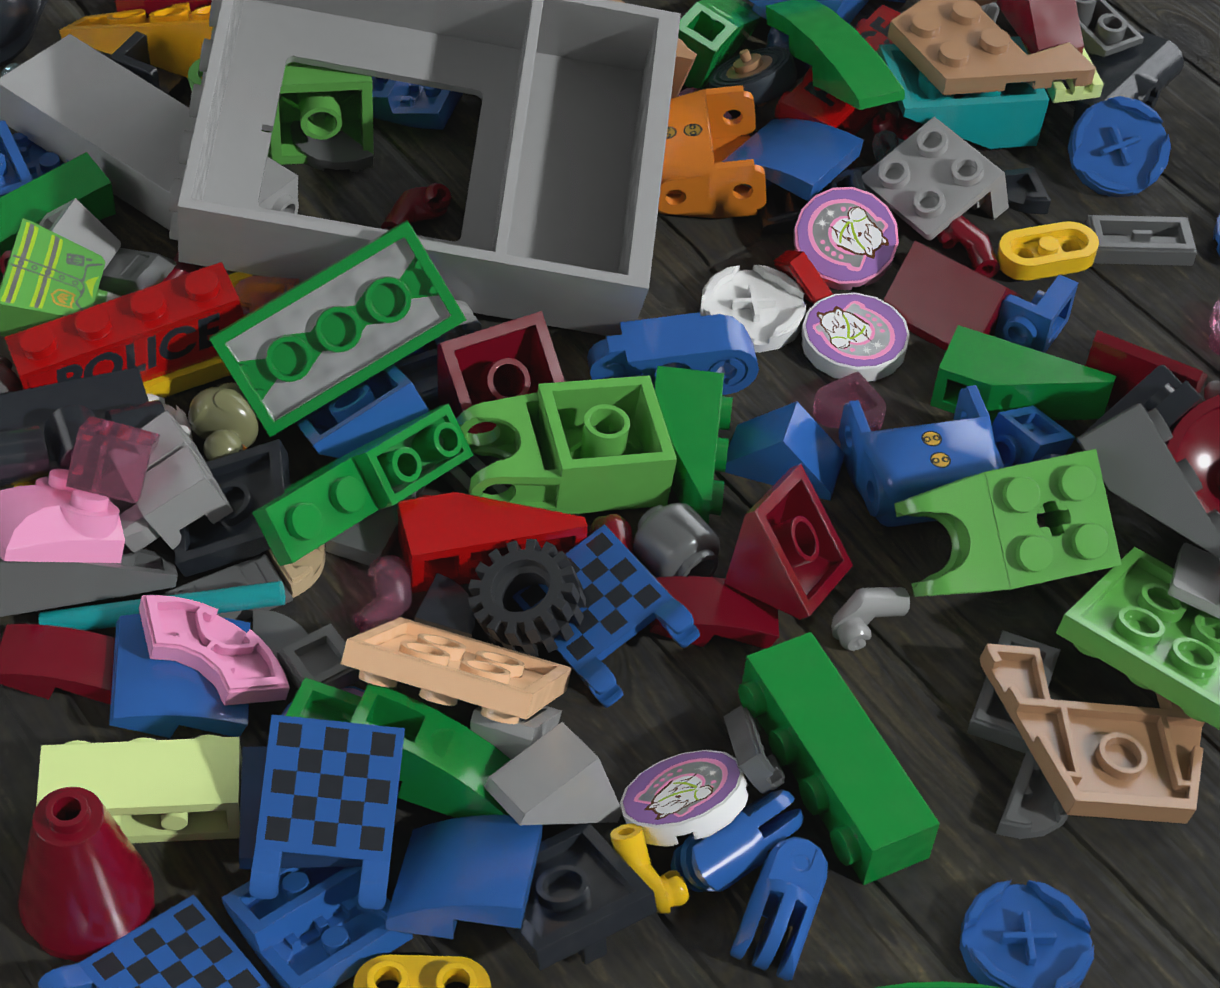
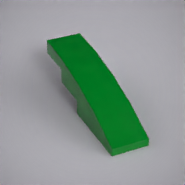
[766,0,905,110]

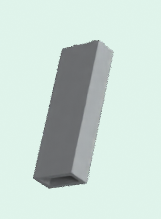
[0,34,299,230]

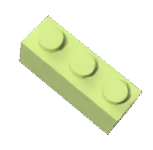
[36,735,242,843]

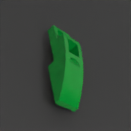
[252,403,473,566]
[285,677,511,818]

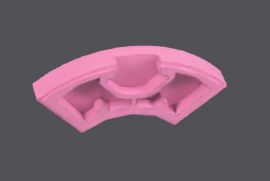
[139,595,290,705]

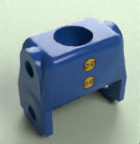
[839,385,1004,527]

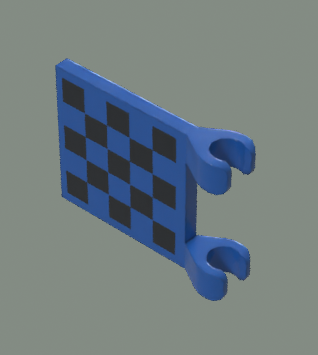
[512,524,700,708]
[249,715,405,910]
[38,894,272,988]

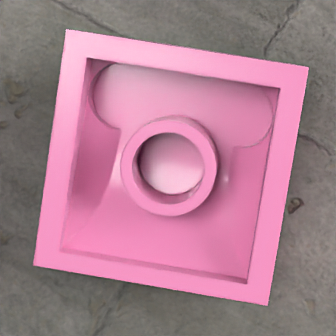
[0,469,125,563]

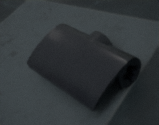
[1044,31,1184,125]
[0,368,165,487]

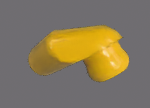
[610,823,689,914]

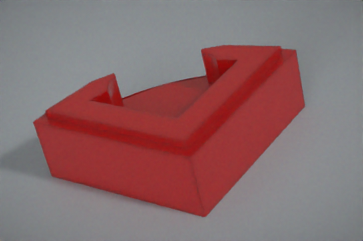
[774,250,833,304]

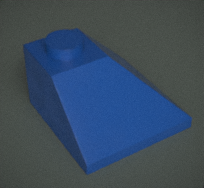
[295,364,429,458]

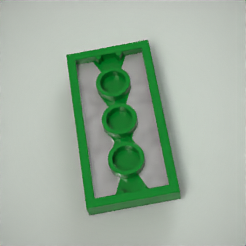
[209,220,467,437]

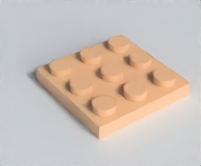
[341,617,572,724]

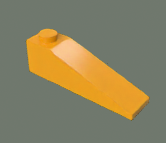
[59,2,213,79]

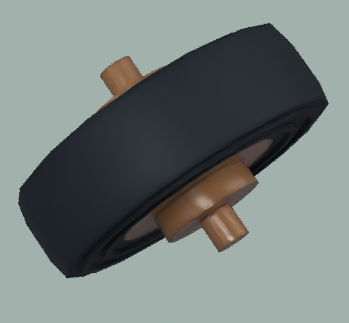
[709,47,797,106]

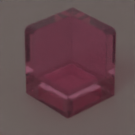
[66,416,160,503]

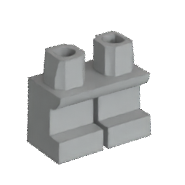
[92,410,233,554]

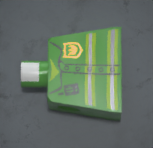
[0,218,121,337]

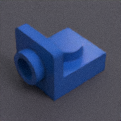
[994,274,1078,353]
[992,405,1075,468]

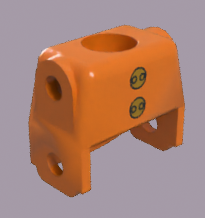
[658,85,766,219]

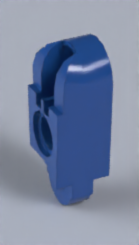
[587,312,759,395]

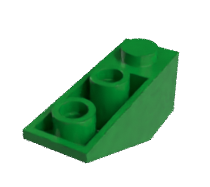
[678,0,765,92]
[930,325,1117,422]
[654,366,733,524]

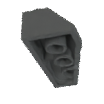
[0,545,178,617]

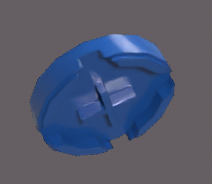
[1068,96,1171,198]
[960,880,1094,988]

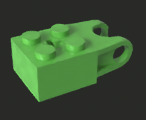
[188,59,374,165]
[456,375,677,514]
[894,449,1122,597]

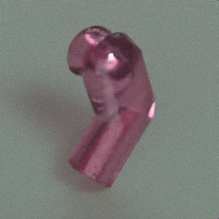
[354,555,412,633]

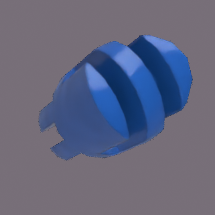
[670,790,803,892]
[730,837,828,981]

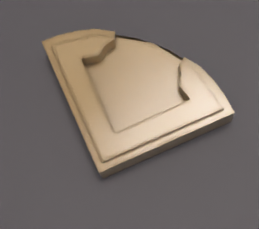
[266,544,326,598]

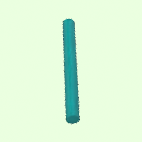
[39,581,286,631]

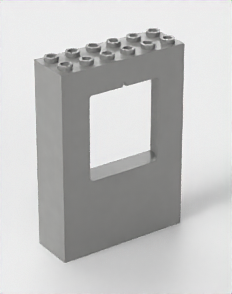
[169,0,681,336]

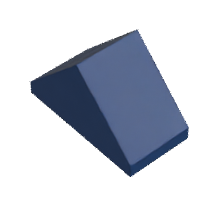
[725,401,845,501]

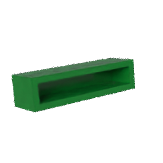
[738,632,940,886]

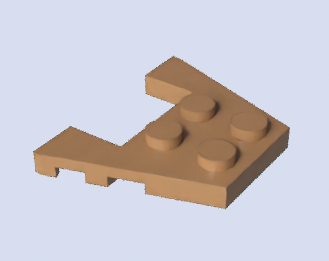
[887,0,1096,95]
[979,643,1205,824]

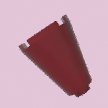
[18,787,155,962]

